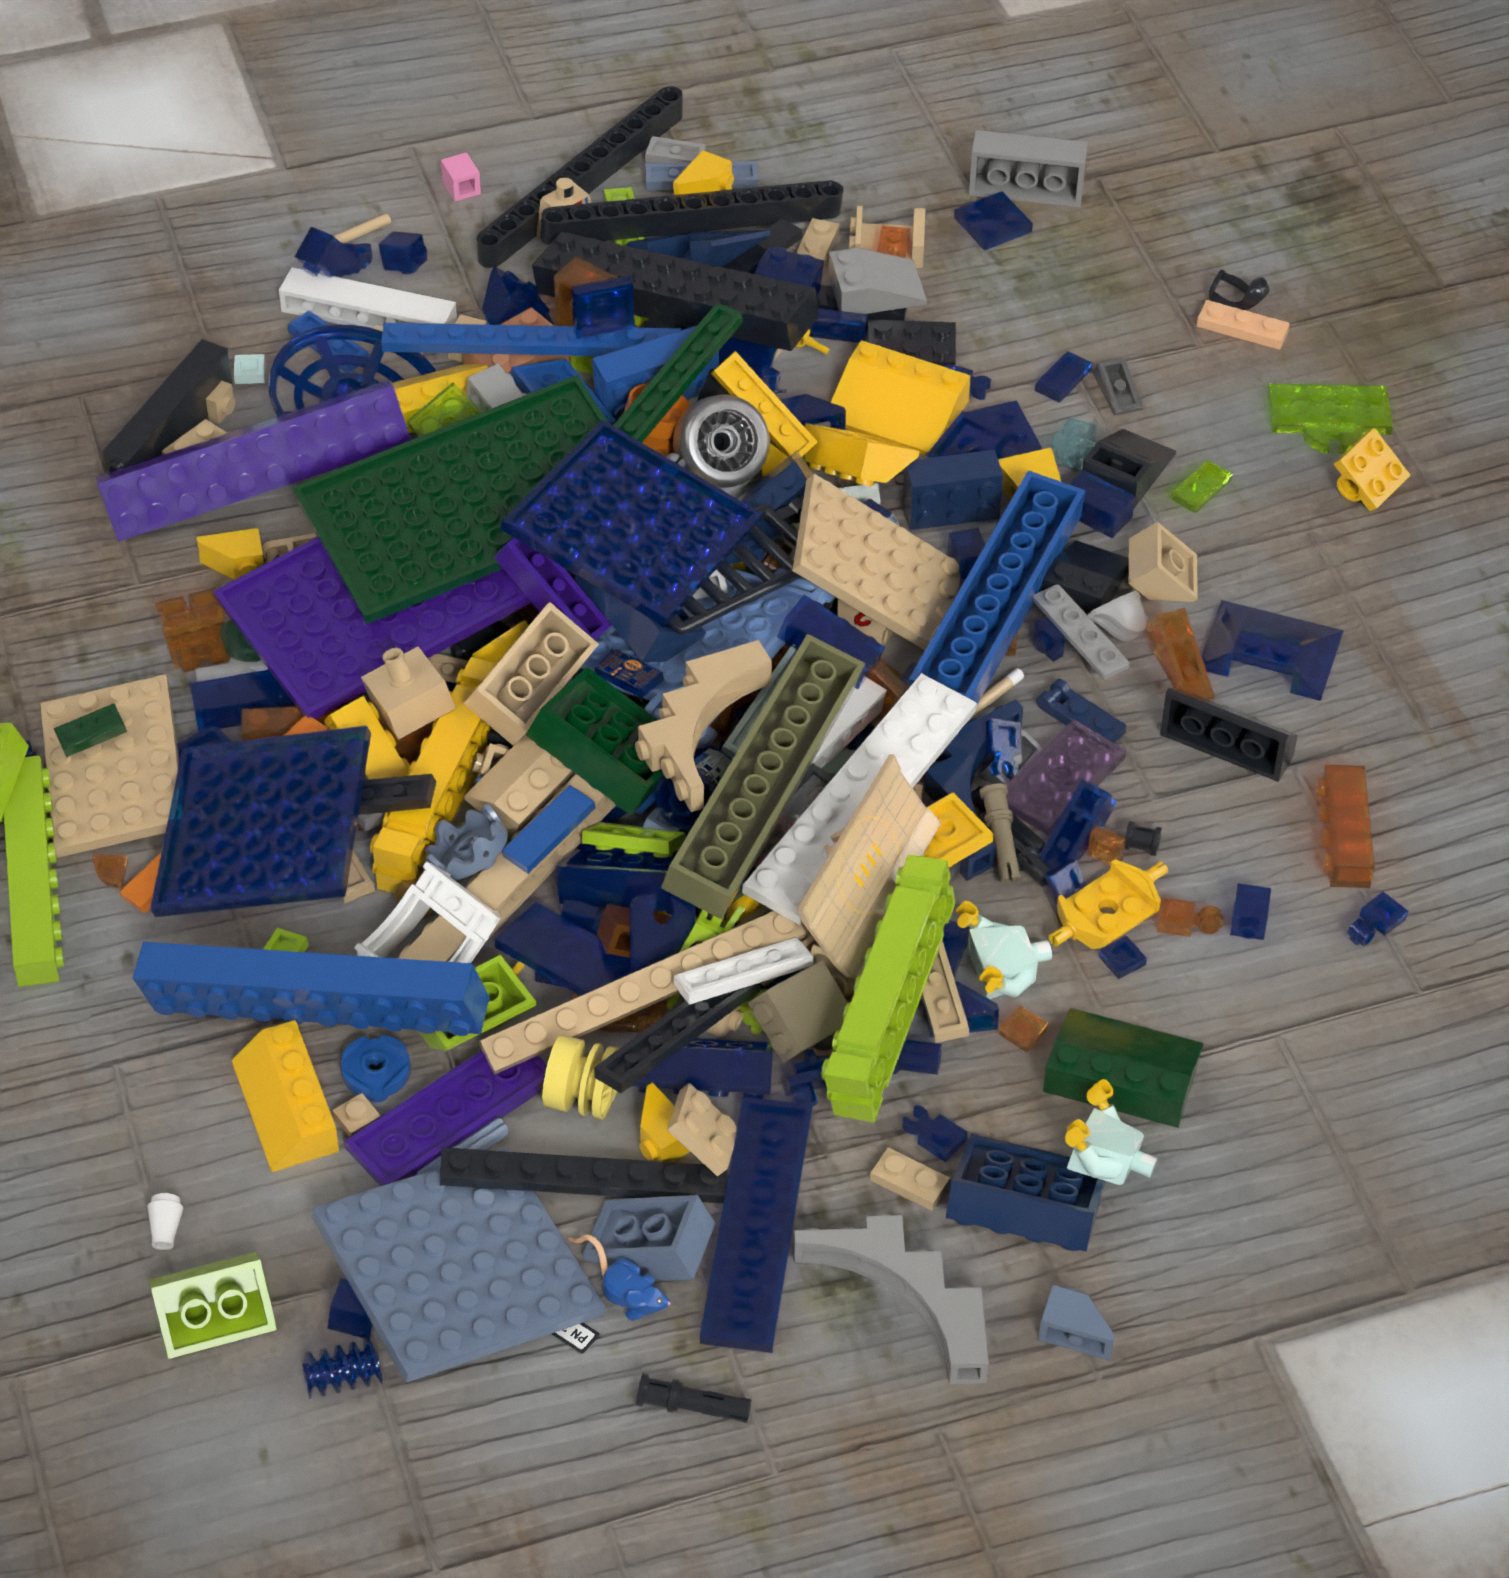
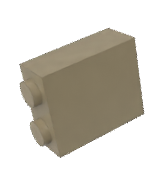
[748,960,848,1063]

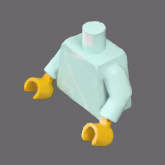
[955,901,1052,1000]
[1065,1079,1158,1185]

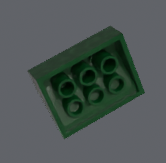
[526,667,666,815]
[1043,1008,1204,1128]

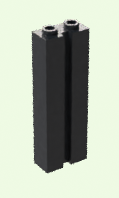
[103,339,233,473]

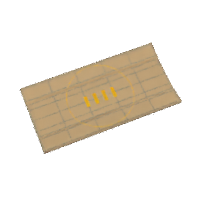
[797,754,941,978]

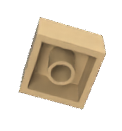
[361,647,456,740]

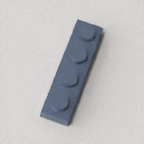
[645,161,759,191]

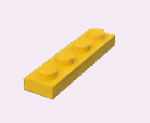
[711,351,817,457]

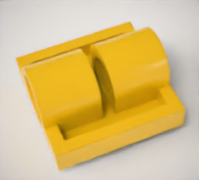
[1334,428,1410,512]

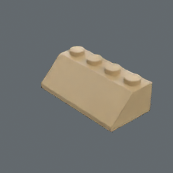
[464,734,575,838]

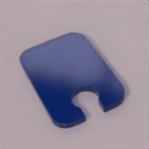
[630,893,696,974]

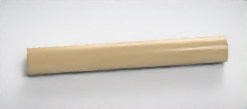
[312,213,391,256]

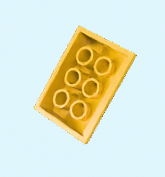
[824,340,971,458]

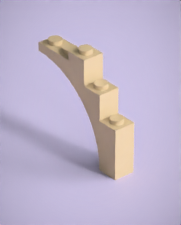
[635,640,772,812]

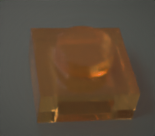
[1088,825,1126,866]
[999,1005,1048,1053]

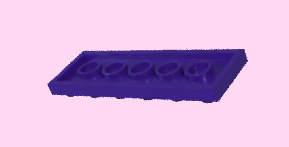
[344,1051,547,1186]

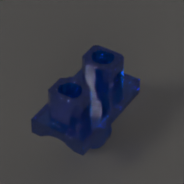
[783,1049,831,1111]

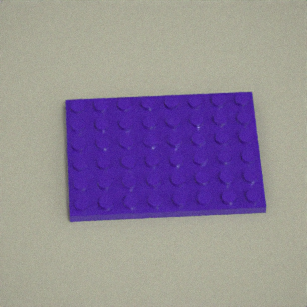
[213,537,531,719]

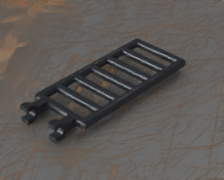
[621,495,804,635]

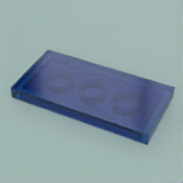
[494,902,645,996]

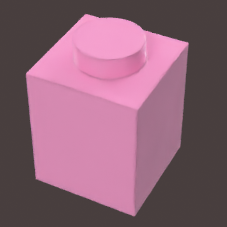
[441,152,481,202]

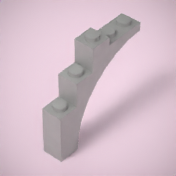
[794,1214,989,1384]

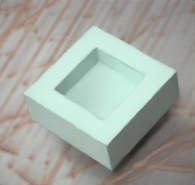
[234,354,266,384]

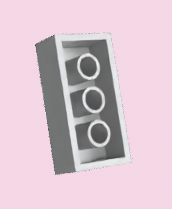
[969,130,1088,207]

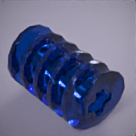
[302,1339,383,1399]

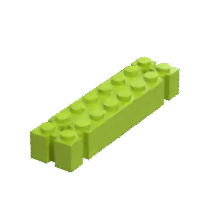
[821,854,956,1123]

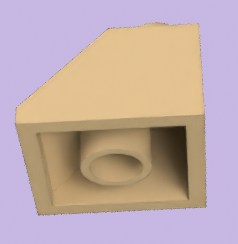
[1128,522,1198,602]

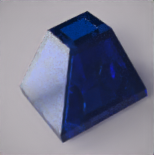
[482,267,554,325]

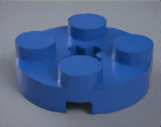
[341,1035,411,1103]

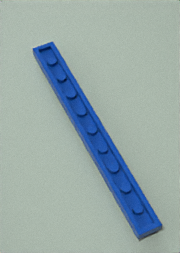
[381,323,681,356]

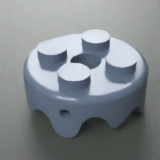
[425,803,508,881]

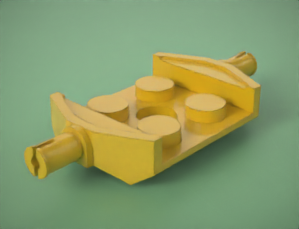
[1048,859,1168,949]

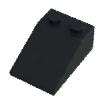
[1042,540,1129,625]

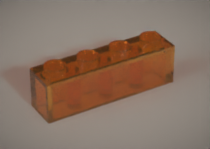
[1316,764,1375,888]

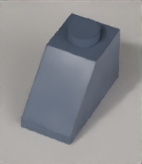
[1039,1285,1115,1361]

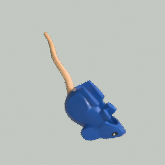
[568,1234,670,1321]

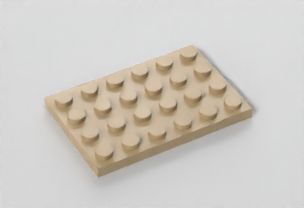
[792,474,962,650]
[40,674,187,858]

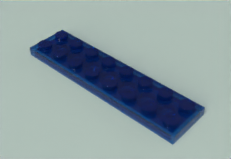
[700,1096,813,1353]

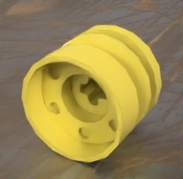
[542,1035,619,1120]

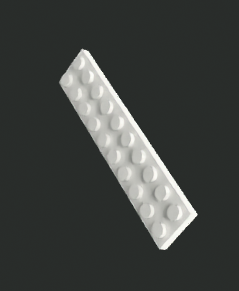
[742,673,977,925]

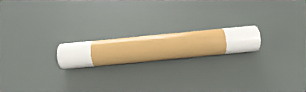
[968,668,1024,722]

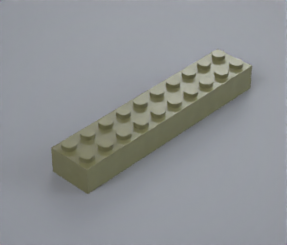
[661,634,866,920]

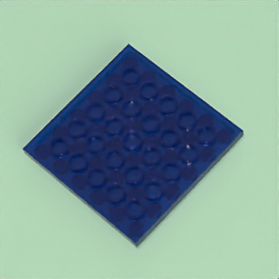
[500,420,762,627]
[150,726,371,917]

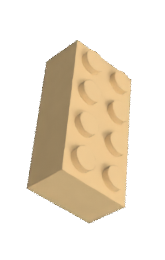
[463,602,599,746]

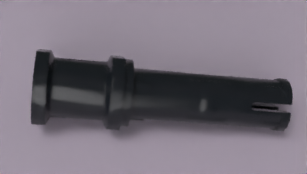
[636,1373,752,1423]

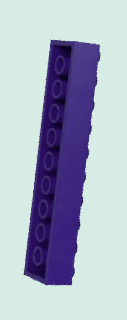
[96,380,411,542]

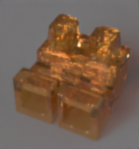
[155,587,230,673]

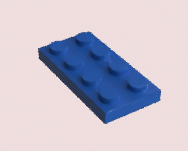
[511,359,616,427]

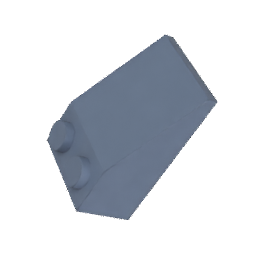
[582,1195,716,1281]

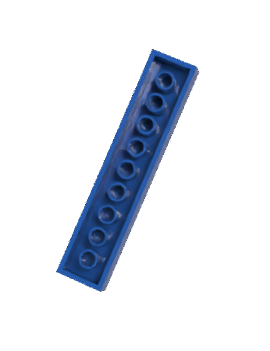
[908,470,1086,725]
[133,942,490,1036]

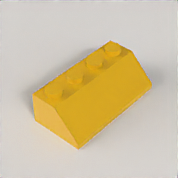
[392,364,489,433]
[802,423,919,486]
[232,1020,339,1173]

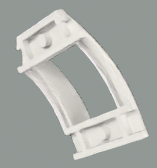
[354,861,501,963]

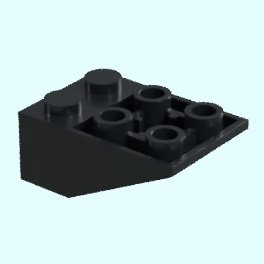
[1080,429,1176,508]

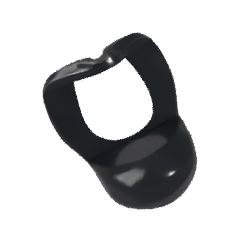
[1209,269,1270,310]

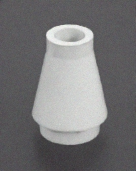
[147,1193,184,1250]

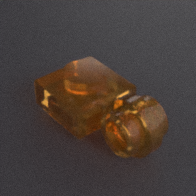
[1157,898,1224,937]

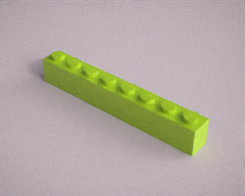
[4,755,65,987]

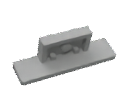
[1033,584,1130,679]

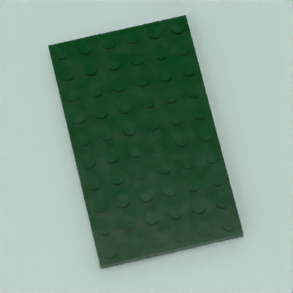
[292,375,658,624]

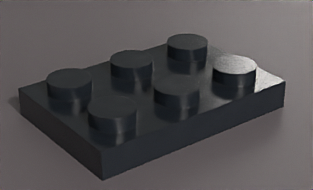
[868,319,956,370]

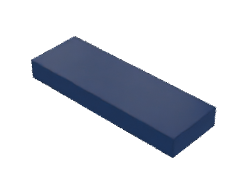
[287,311,369,374]
[502,785,596,874]

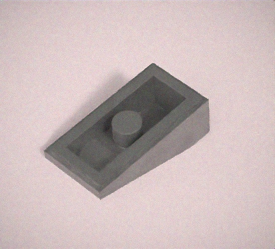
[1094,358,1143,416]

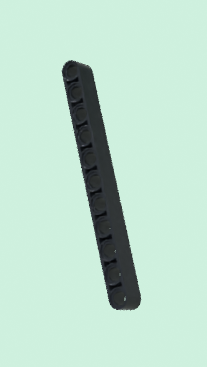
[476,86,683,268]
[540,180,844,245]

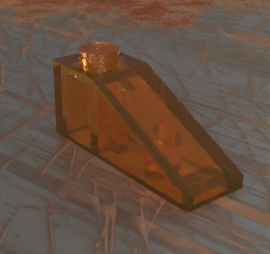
[1145,608,1215,700]

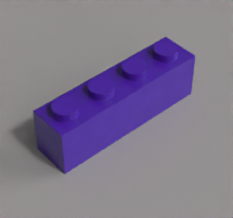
[493,526,612,641]

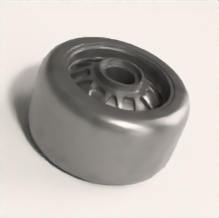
[673,395,770,488]

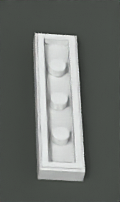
[674,937,813,1005]

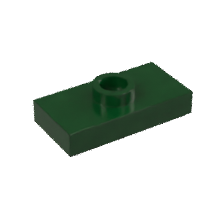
[53,703,127,757]

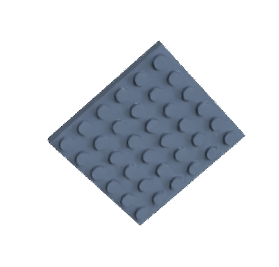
[311,1147,605,1383]

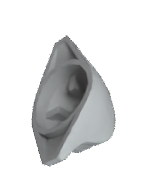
[1087,591,1149,642]

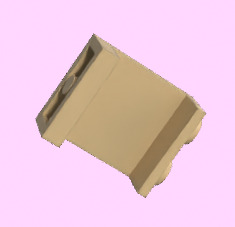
[849,206,925,268]

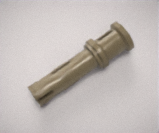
[980,783,1022,885]

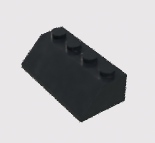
[1160,688,1298,782]

